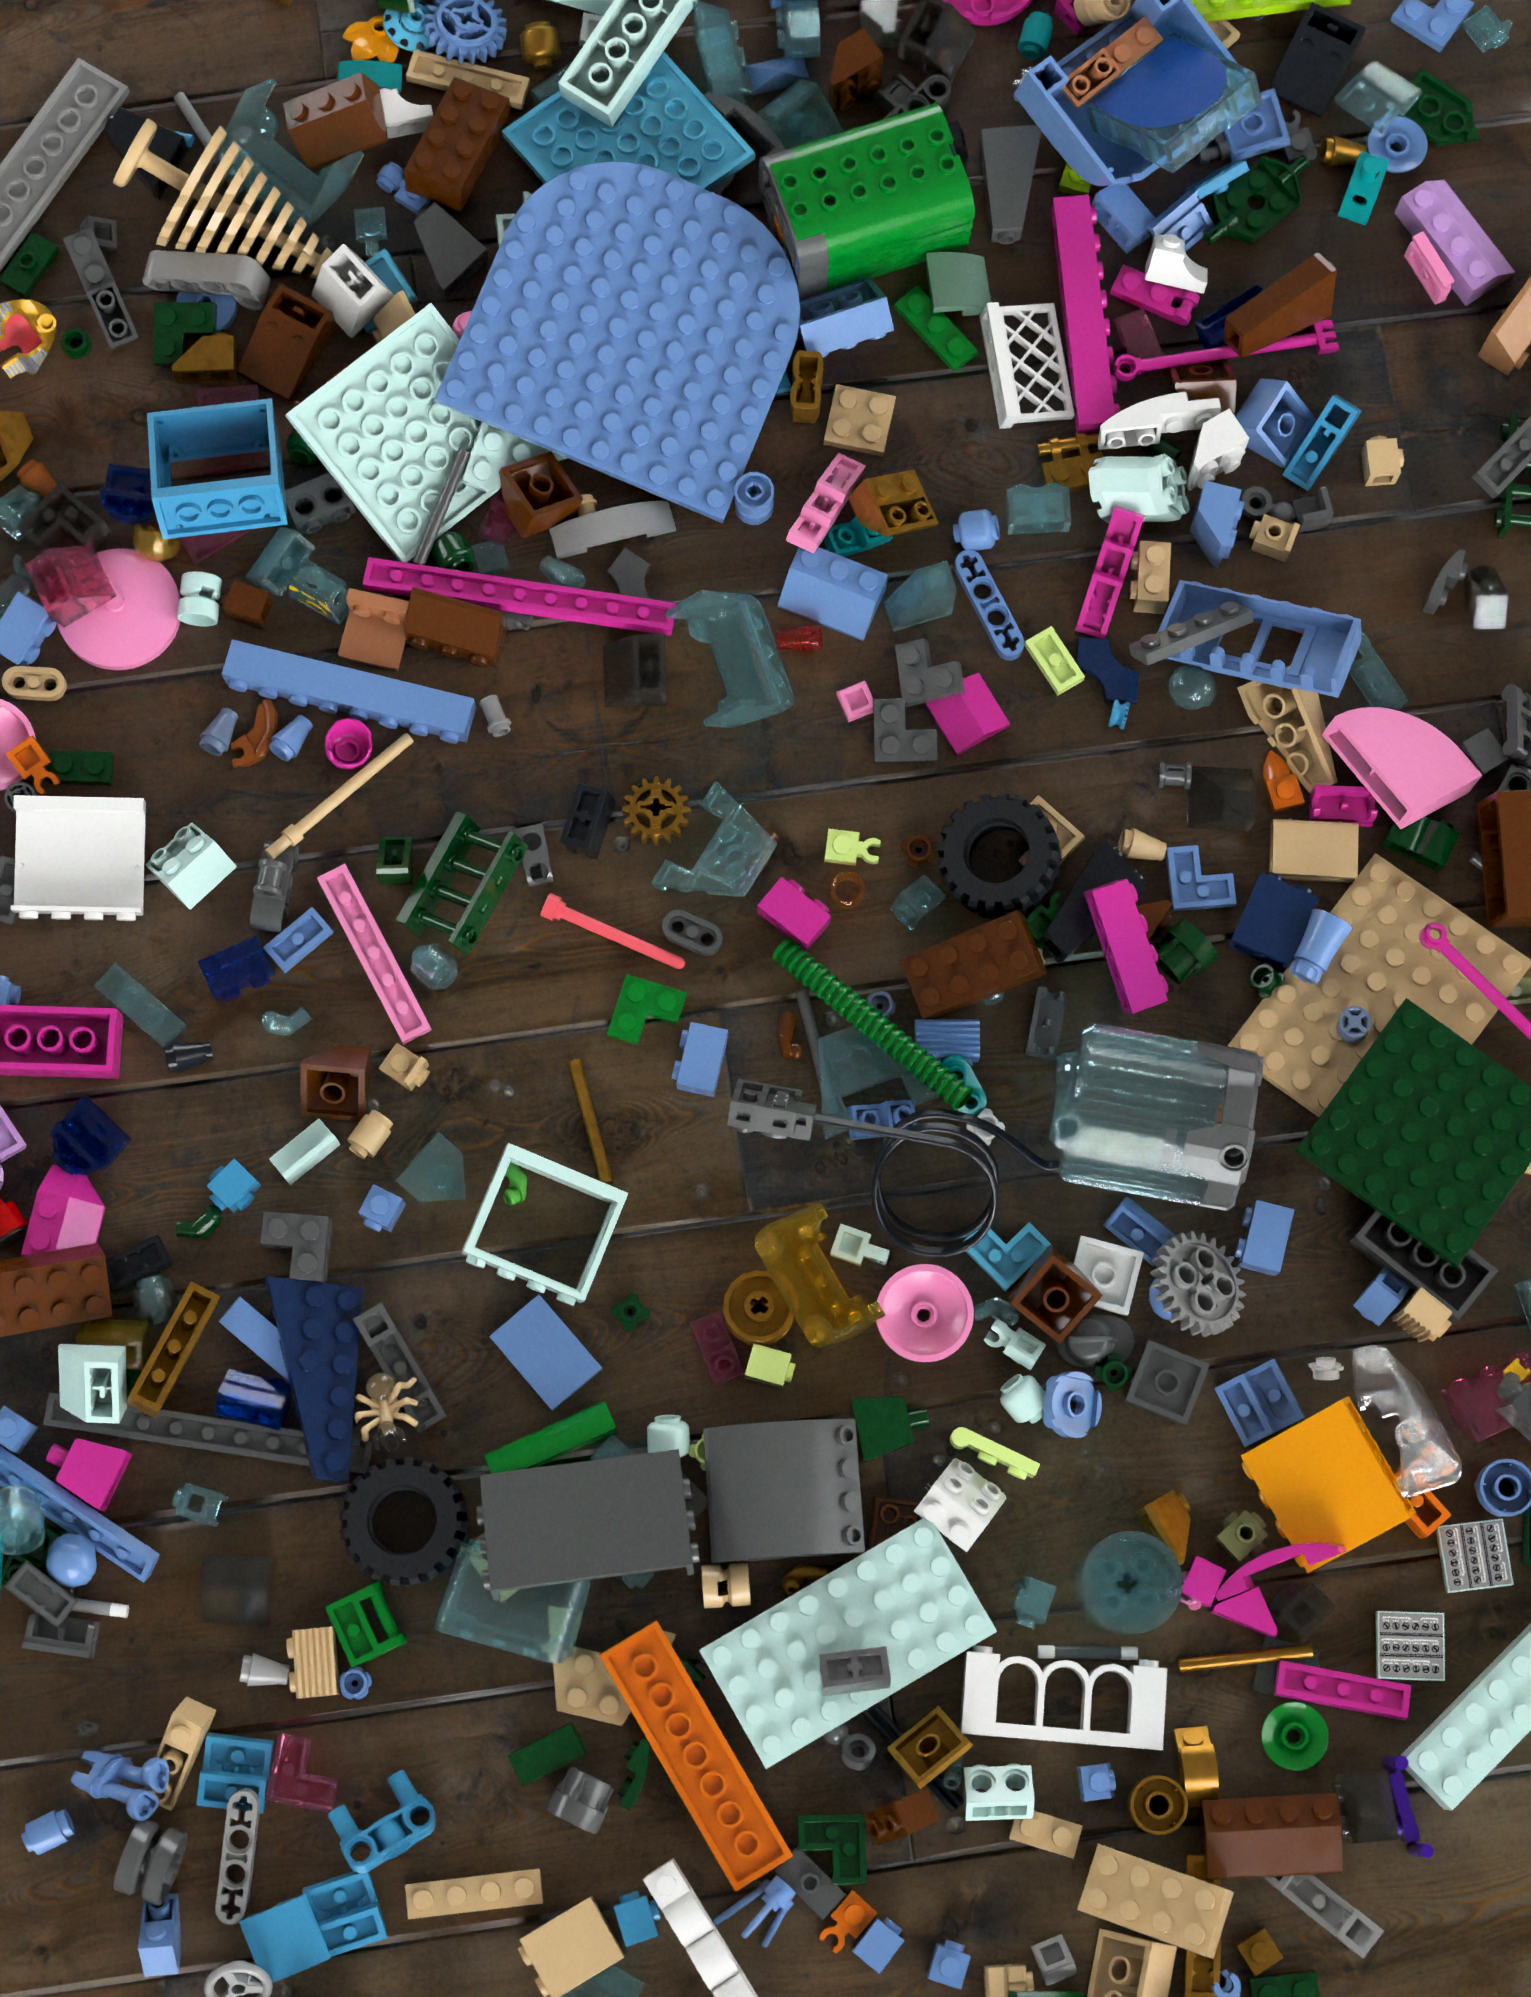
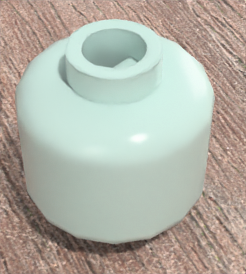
[1000,1374,1045,1424]
[647,1415,690,1458]

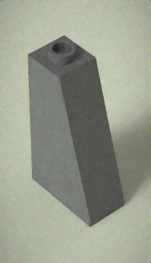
[979,125,1041,244]

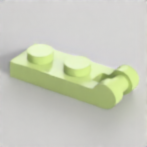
[949,1427,1040,1480]

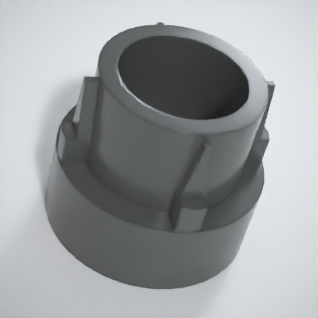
[545,1767,613,1835]

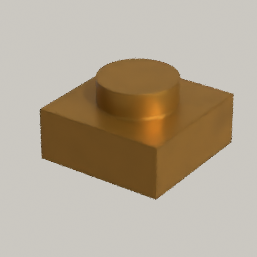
[1235,1927,1284,1976]

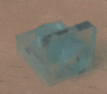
[1461,5,1512,53]
[890,874,947,930]

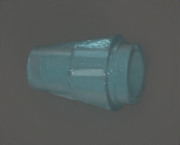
[539,555,586,589]

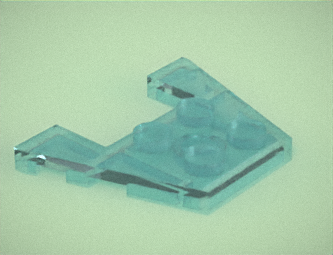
[651,782,778,897]
[817,1026,938,1139]

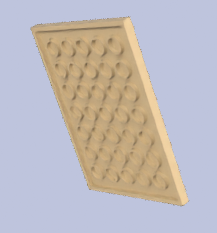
[1228,853,1531,1117]

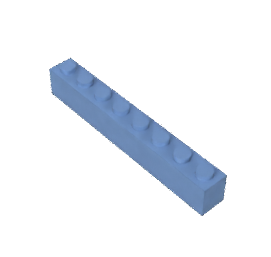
[222,639,476,744]

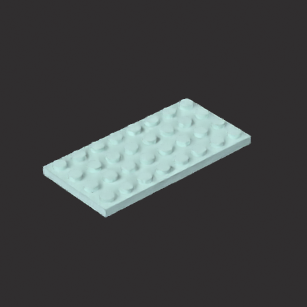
[699,1517,997,1769]

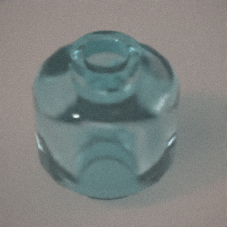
[410,943,458,990]
[131,1274,178,1324]

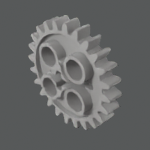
[1150,1231,1246,1337]

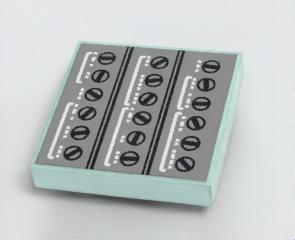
[1436,1518,1514,1593]
[1376,1611,1445,1681]

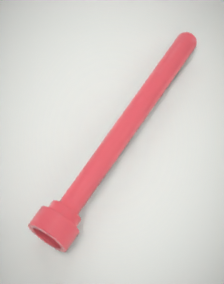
[540,893,685,969]

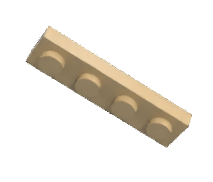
[406,49,530,110]
[405,1868,544,1919]

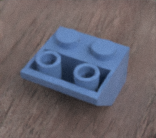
[1190,480,1244,568]

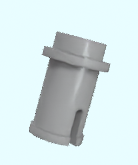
[479,695,511,737]

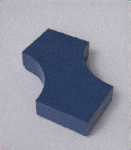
[1076,637,1139,704]

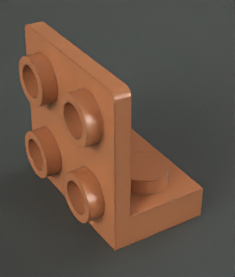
[338,588,409,671]

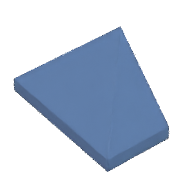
[744,53,810,96]

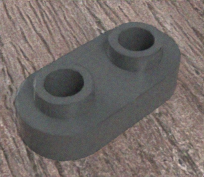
[662,910,723,956]

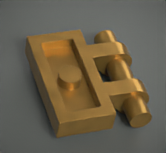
[1037,432,1103,496]

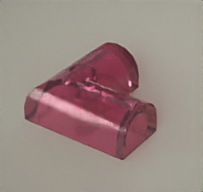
[265,1733,339,1813]

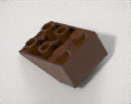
[237,284,337,401]

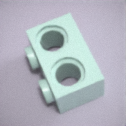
[963,1763,1034,1821]

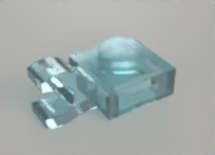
[354,207,388,260]

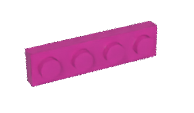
[1273,1660,1411,1721]

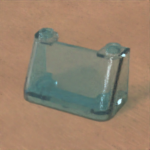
[434,1539,591,1663]

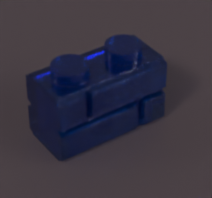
[198,935,275,1002]
[216,1369,292,1431]

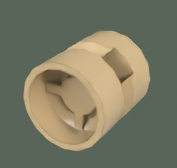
[1074,0,1131,27]
[701,1562,751,1609]

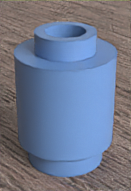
[21,1809,75,1855]

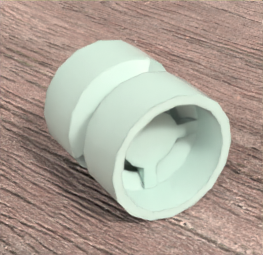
[177,571,222,627]

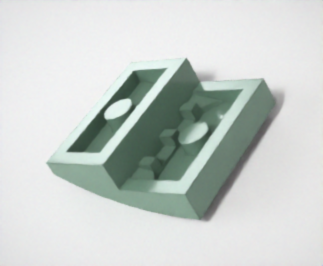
[925,252,991,316]

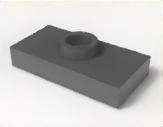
[4,1560,79,1628]
[774,1847,846,1920]

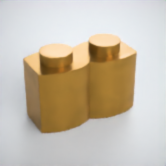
[790,350,823,424]

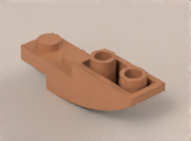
[1062,17,1164,109]

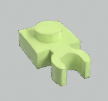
[824,829,881,866]

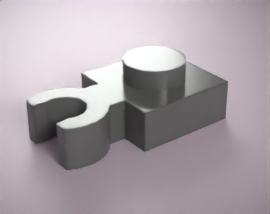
[1281,110,1318,165]

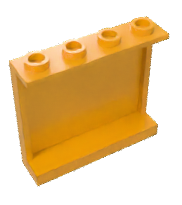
[1241,1396,1417,1573]

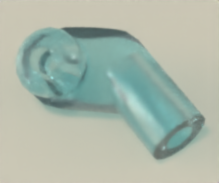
[262,1007,312,1036]

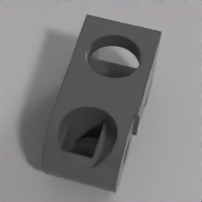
[514,823,554,887]

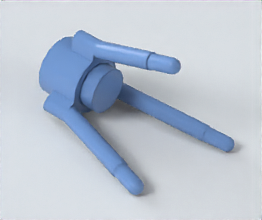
[713,1875,796,1948]

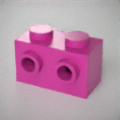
[757,877,831,951]

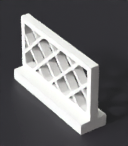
[980,302,1075,429]

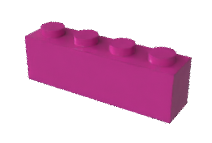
[1084,879,1168,1014]

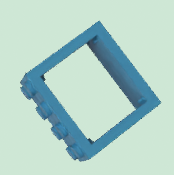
[147,398,288,540]

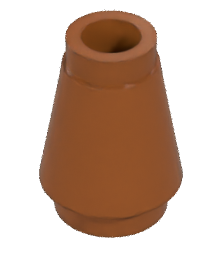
[17,459,63,505]

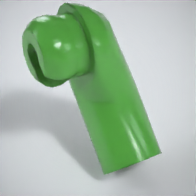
[503,1162,527,1206]

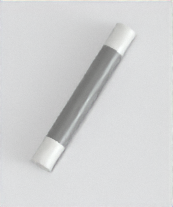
[71,1598,129,1618]

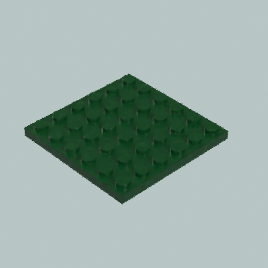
[1295,998,1531,1268]

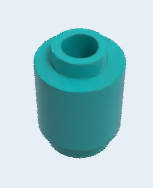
[1018,12,1053,60]

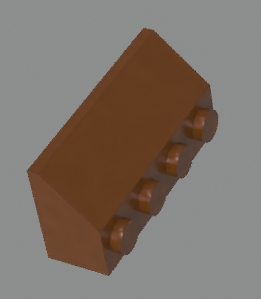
[1198,1793,1342,1880]

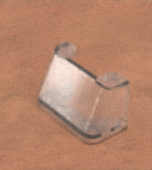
[1352,1344,1462,1499]

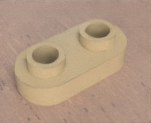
[2,666,67,701]

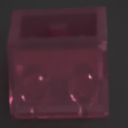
[24,545,117,627]

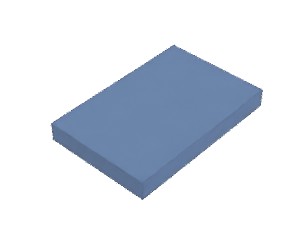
[489,1294,602,1411]

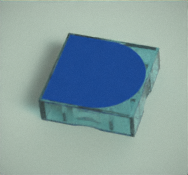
[1085,32,1262,173]

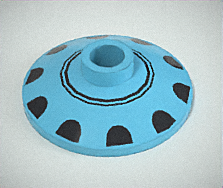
[383,0,434,52]

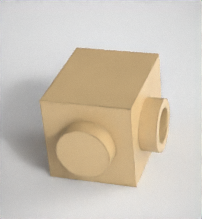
[1361,436,1404,486]

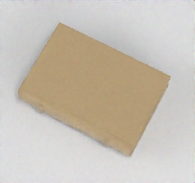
[1269,818,1359,883]

